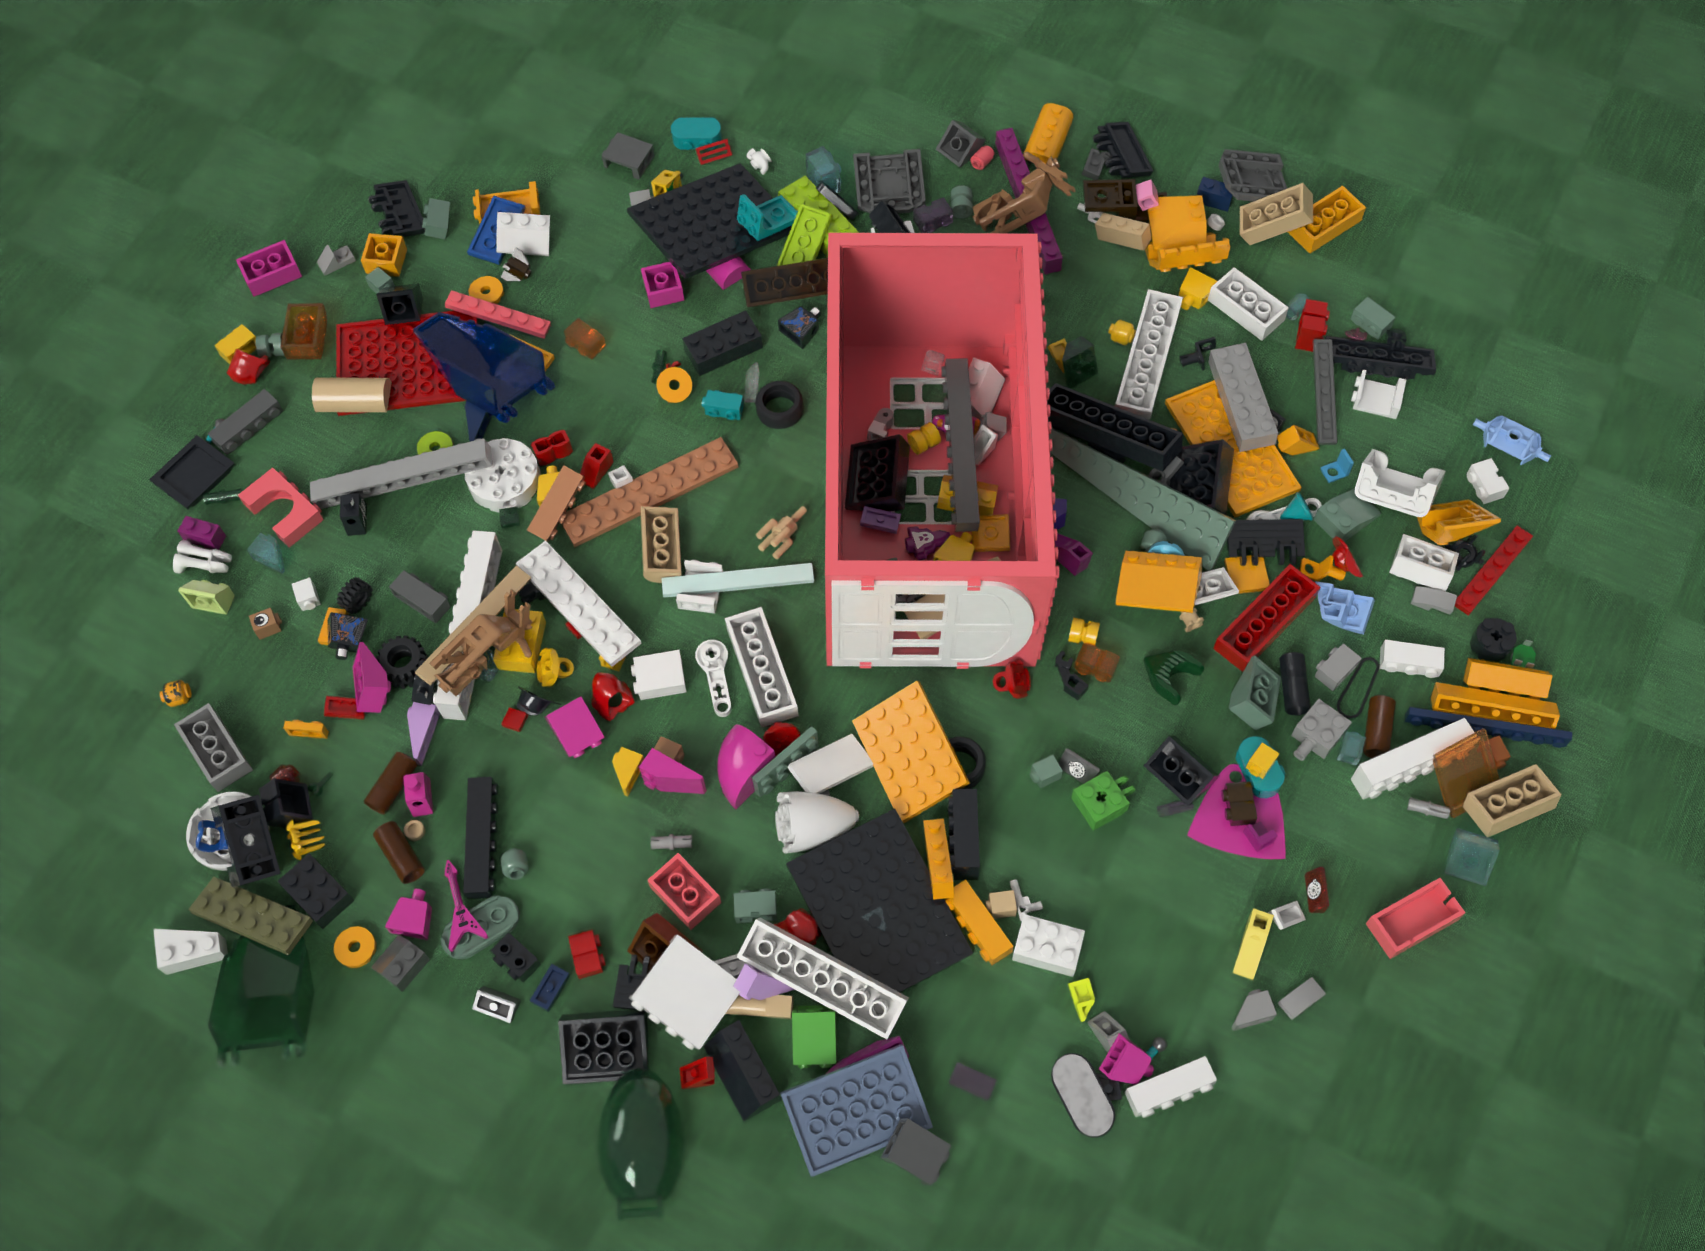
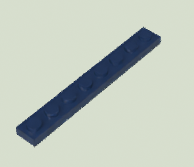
[1404,707,1572,748]

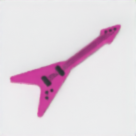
[445,860,488,952]

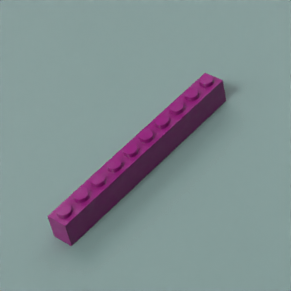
[995,128,1063,274]

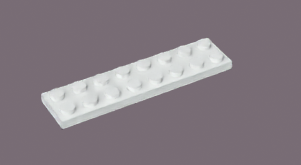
[516,541,642,667]

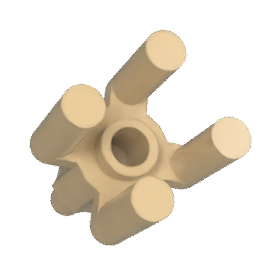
[756,506,807,560]

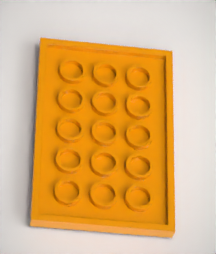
[852,681,970,823]

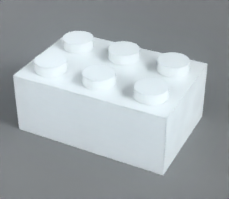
[1012,914,1085,977]

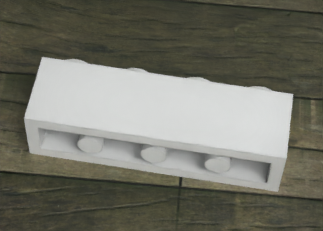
[1125,1056,1217,1118]

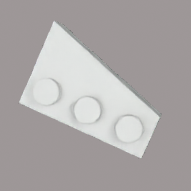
[154,929,228,975]

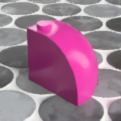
[717,724,775,810]

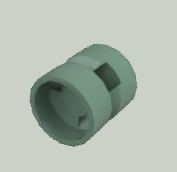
[951,186,973,219]
[256,333,287,358]

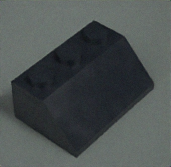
[1144,736,1220,806]

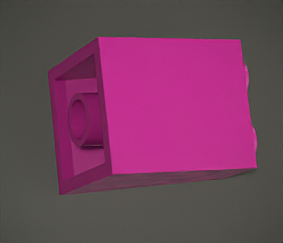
[545,696,604,758]

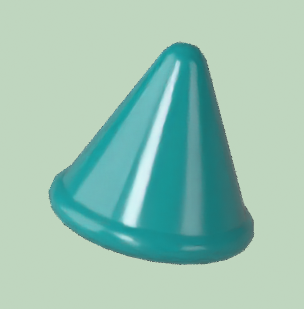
[1280,492,1313,521]

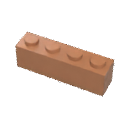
[527,465,586,542]

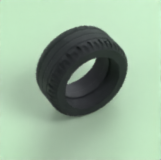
[755,381,803,429]
[948,736,986,789]

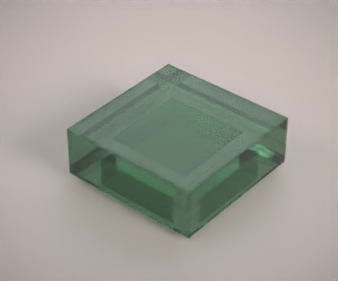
[499,507,520,528]

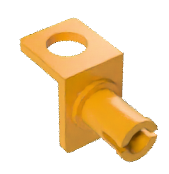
[1299,555,1346,582]

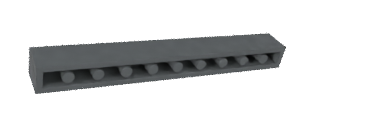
[941,358,980,532]

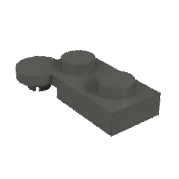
[1081,148,1112,180]

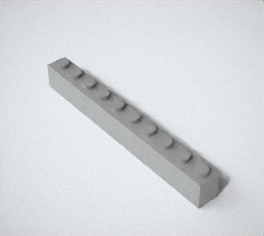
[310,438,493,509]

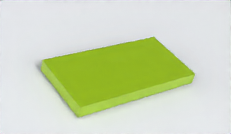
[777,203,833,266]

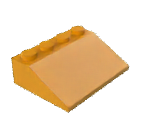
[1115,551,1202,613]

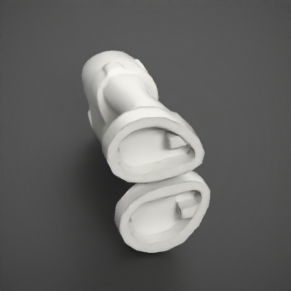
[173,540,232,574]

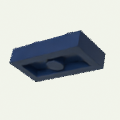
[529,964,570,1012]

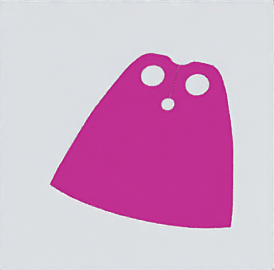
[1187,764,1286,859]

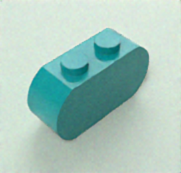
[671,118,722,150]
[1235,736,1285,798]

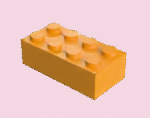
[1288,186,1366,254]

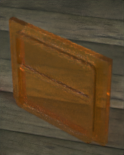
[1433,728,1500,818]

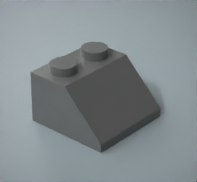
[936,120,986,167]
[371,935,430,992]

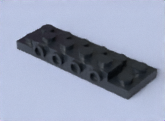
[1325,336,1436,380]

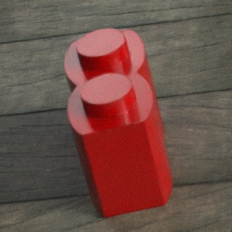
[531,430,573,466]
[568,929,606,979]

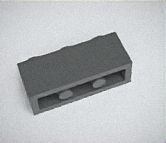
[389,570,451,623]

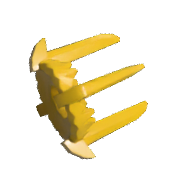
[286,819,325,860]

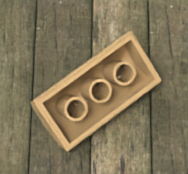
[312,377,392,412]
[640,506,681,583]

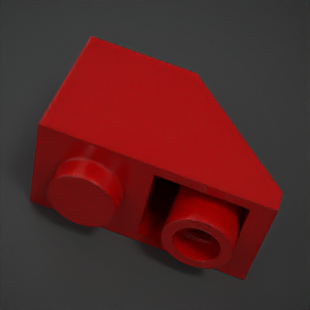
[580,443,614,489]

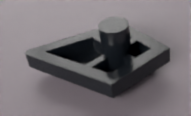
[1096,1073,1122,1101]

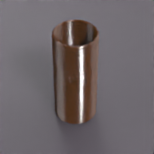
[1363,695,1396,758]
[363,752,418,815]
[373,821,425,884]

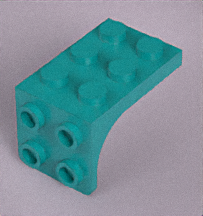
[737,194,798,241]

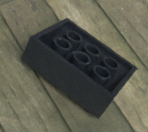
[845,434,910,512]
[1169,439,1234,515]
[558,1010,649,1084]

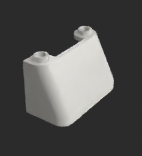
[1355,449,1446,517]

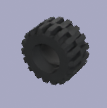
[376,635,428,689]

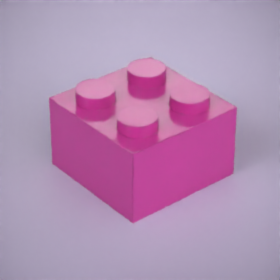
[641,262,684,308]

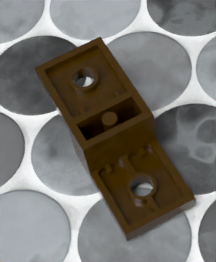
[1083,179,1167,224]

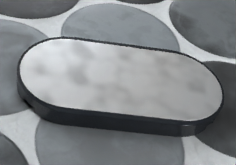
[1051,1053,1116,1138]

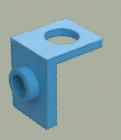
[1320,449,1354,483]

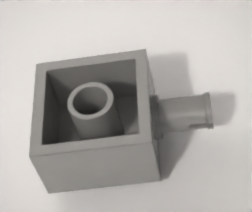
[1291,699,1352,761]

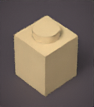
[985,890,1017,919]

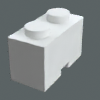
[1466,458,1509,504]

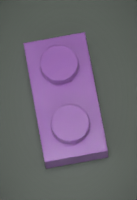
[860,506,901,534]

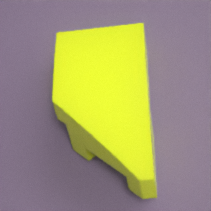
[1068,978,1095,1022]

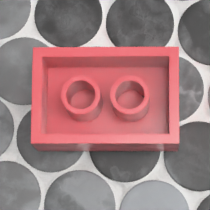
[647,853,721,930]

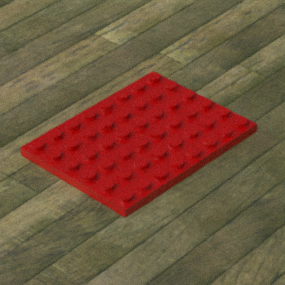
[336,311,481,416]

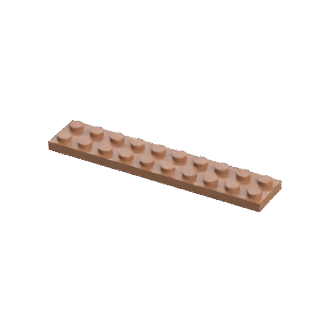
[561,437,739,548]

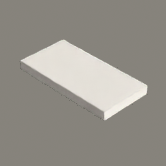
[788,734,873,794]

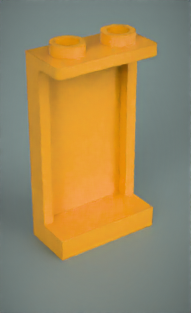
[473,181,541,224]

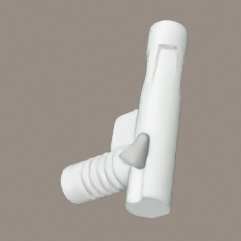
[1010,880,1043,921]

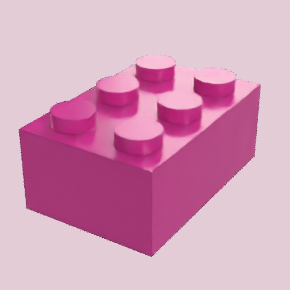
[236,240,302,297]

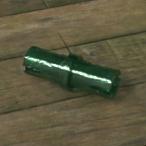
[651,349,667,384]
[203,488,243,505]

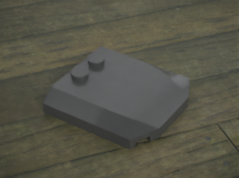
[853,149,926,214]
[1218,149,1288,201]

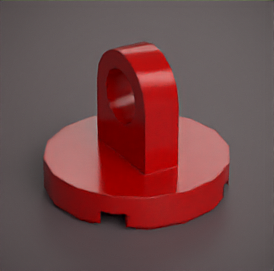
[993,659,1031,699]
[763,721,801,757]

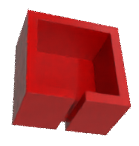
[1295,299,1330,352]

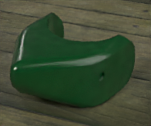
[1143,651,1204,705]

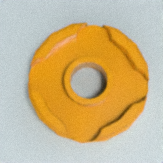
[468,276,504,304]
[656,367,692,403]
[334,926,376,968]

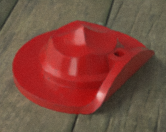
[1332,536,1363,578]

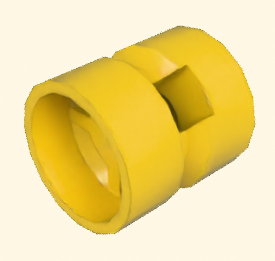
[907,422,941,455]
[1068,617,1100,647]

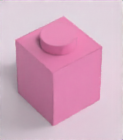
[1136,179,1159,211]

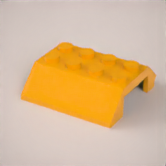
[1145,232,1230,272]

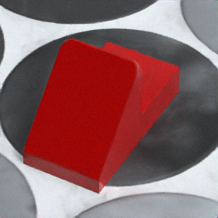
[679,1056,715,1089]

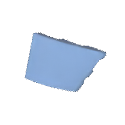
[1315,581,1375,635]

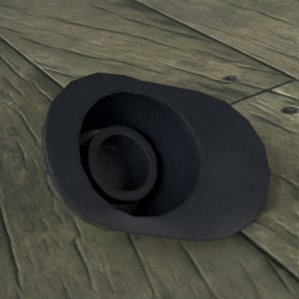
[517,686,562,716]

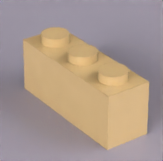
[1095,213,1152,251]

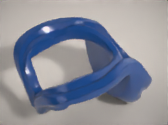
[196,820,228,852]

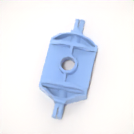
[1473,416,1551,465]

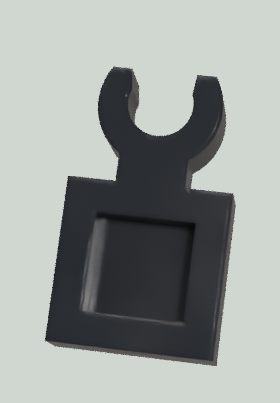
[1385,329,1407,351]

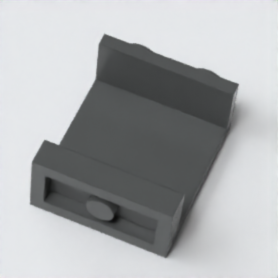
[602,132,655,180]
[881,1118,951,1186]

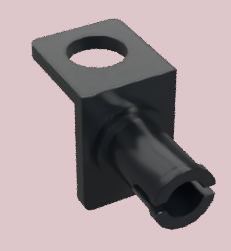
[1179,337,1216,371]

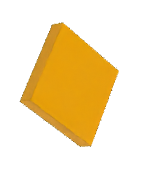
[972,514,1010,552]
[1224,555,1270,594]

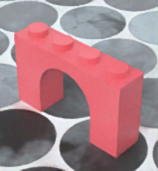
[238,467,324,548]

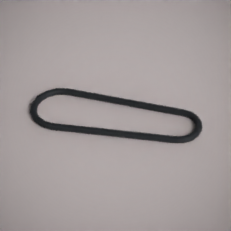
[1337,657,1379,719]

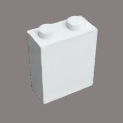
[631,650,686,700]

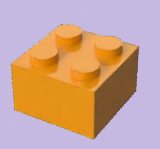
[361,233,407,277]

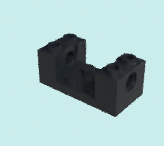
[210,795,281,887]

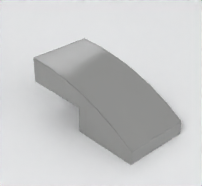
[1411,586,1457,615]
[1278,977,1326,1020]

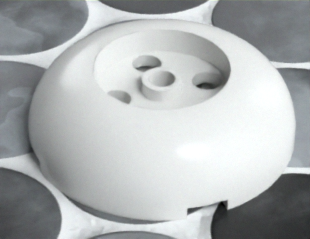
[186,792,269,871]

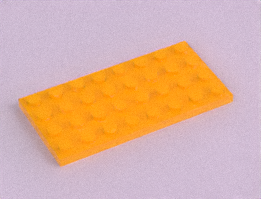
[1165,380,1302,517]

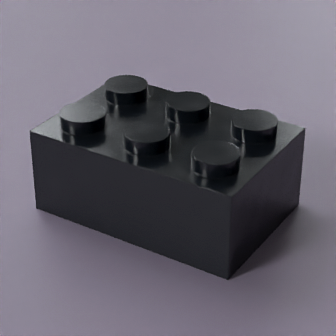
[277,853,354,929]

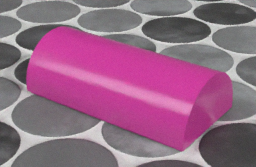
[706,257,751,290]

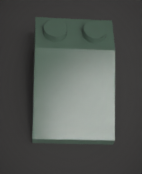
[1314,488,1381,542]
[1228,655,1281,730]

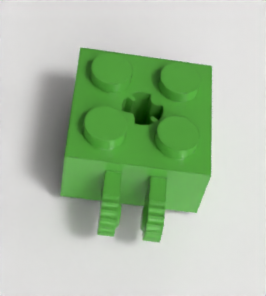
[1071,771,1136,831]

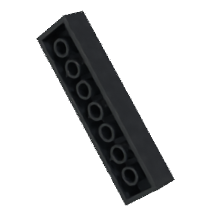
[1047,383,1183,472]

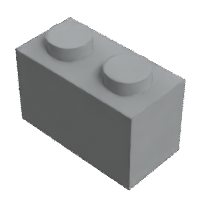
[1315,643,1362,691]

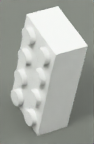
[1208,267,1289,341]

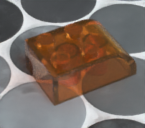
[280,303,327,359]

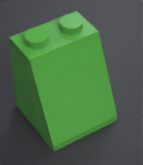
[792,1005,837,1068]

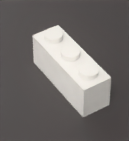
[1379,640,1445,678]

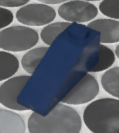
[465,394,495,442]

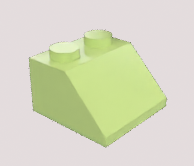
[178,580,235,615]

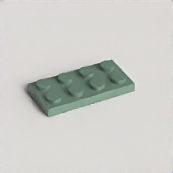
[752,726,819,798]

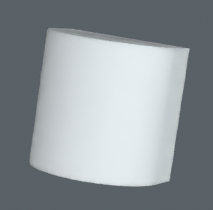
[608,465,633,489]

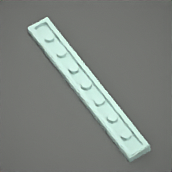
[662,563,814,598]

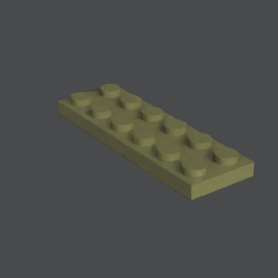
[188,877,313,955]

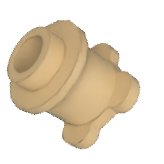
[1179,608,1204,632]

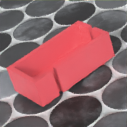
[1366,878,1466,959]

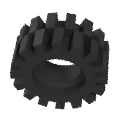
[337,577,373,614]

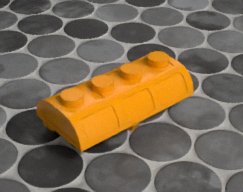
[1023,103,1074,164]

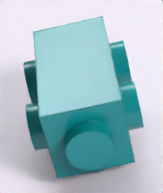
[702,390,744,420]

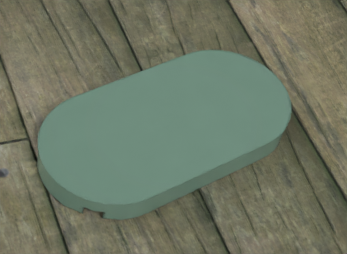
[441,896,519,959]

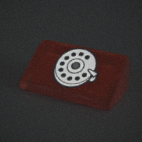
[1305,867,1329,913]

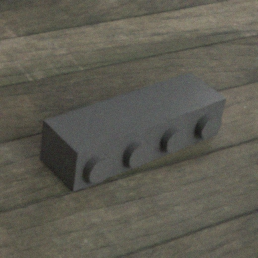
[207,389,283,455]

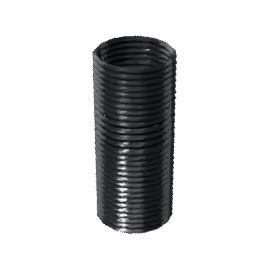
[1279,652,1311,715]

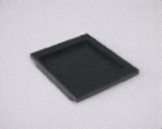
[149,435,236,510]

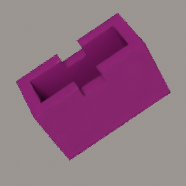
[177,516,226,550]

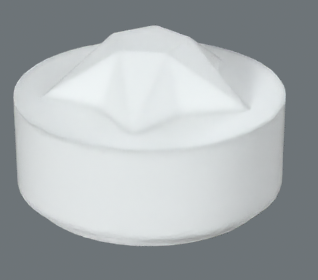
[1207,214,1225,231]

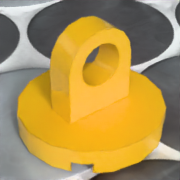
[536,648,574,687]

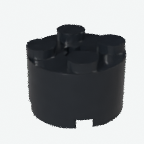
[1470,618,1517,663]

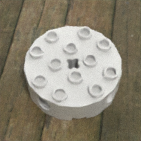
[465,438,541,513]

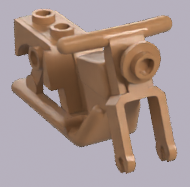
[973,152,1076,234]
[429,589,532,696]

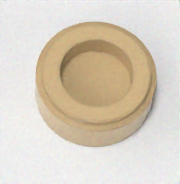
[404,820,425,841]

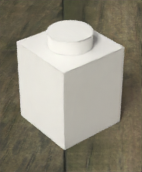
[292,578,321,611]

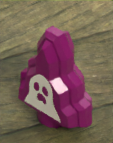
[905,526,951,561]

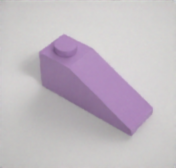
[407,702,440,766]
[733,964,795,1000]

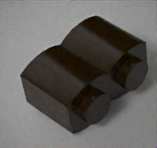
[1221,781,1257,826]

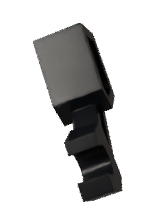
[1055,651,1089,701]

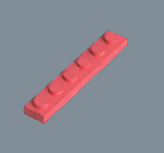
[445,290,551,339]

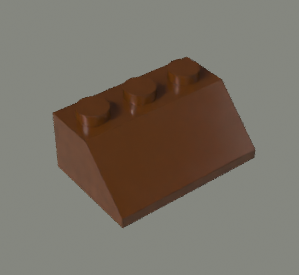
[627,913,703,970]

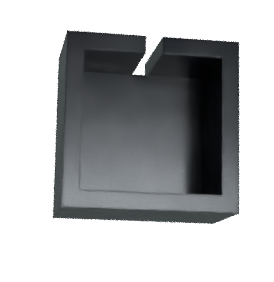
[259,778,313,828]

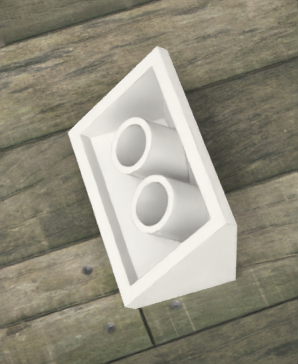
[1195,567,1239,605]

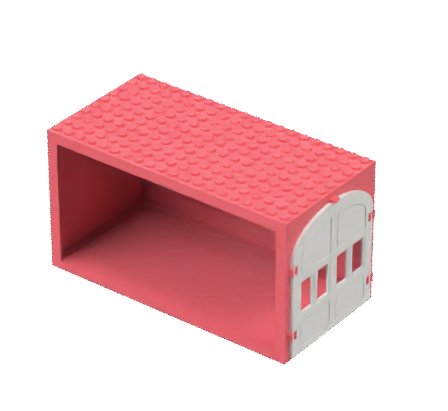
[825,233,1059,669]

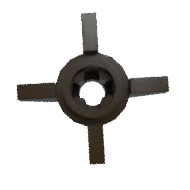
[500,247,532,281]

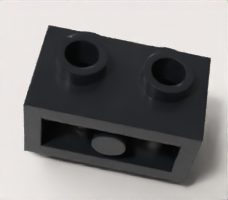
[490,932,541,983]

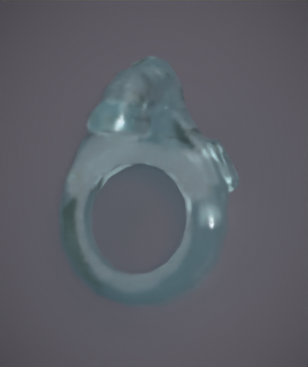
[479,649,499,681]

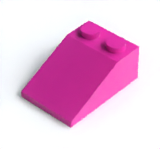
[352,642,391,713]
[639,748,707,794]

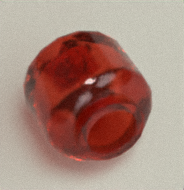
[269,764,300,782]

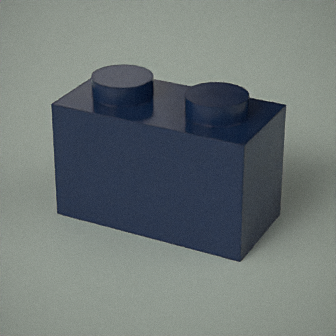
[1197,177,1233,212]

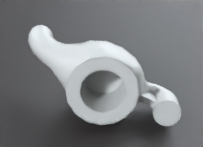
[747,148,771,175]

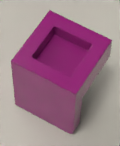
[1243,822,1278,852]

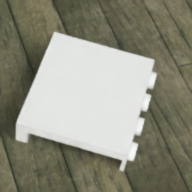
[629,934,740,1050]

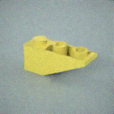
[1232,908,1274,980]

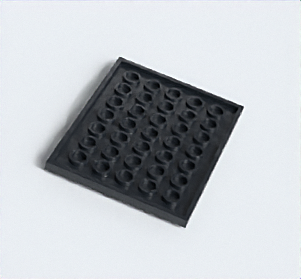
[627,163,792,279]
[786,809,973,993]

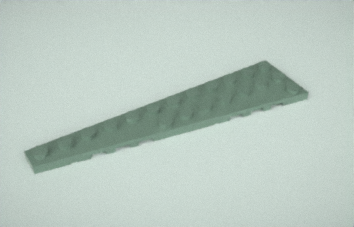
[1049,427,1236,571]

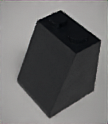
[377,283,423,325]

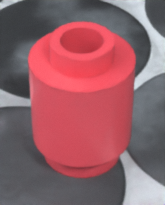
[970,146,994,170]

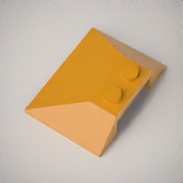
[1147,195,1206,252]
[1417,500,1501,545]

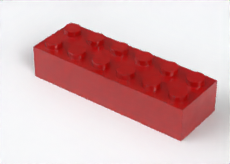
[1213,564,1321,672]

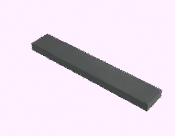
[1313,339,1337,445]

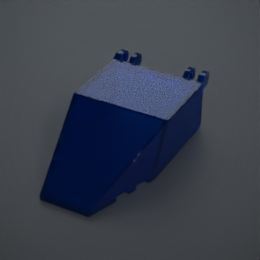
[413,312,555,423]

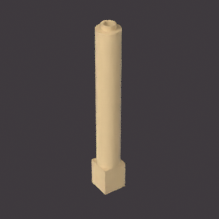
[725,995,794,1019]

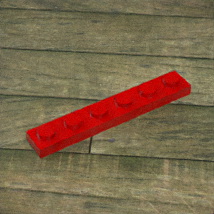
[1455,525,1533,616]

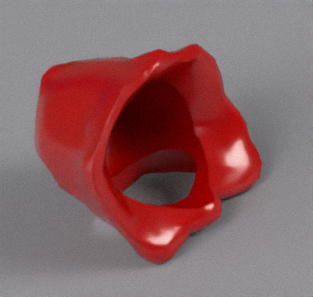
[227,349,270,385]
[591,672,635,721]
[774,908,821,946]

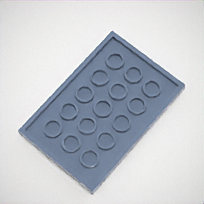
[780,1044,933,1177]

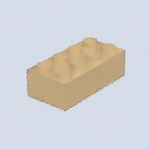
[1240,183,1313,245]
[1463,764,1562,838]

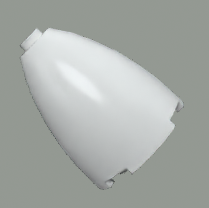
[775,791,859,854]

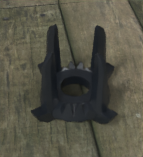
[1445,534,1485,571]

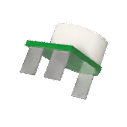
[1510,640,1536,669]

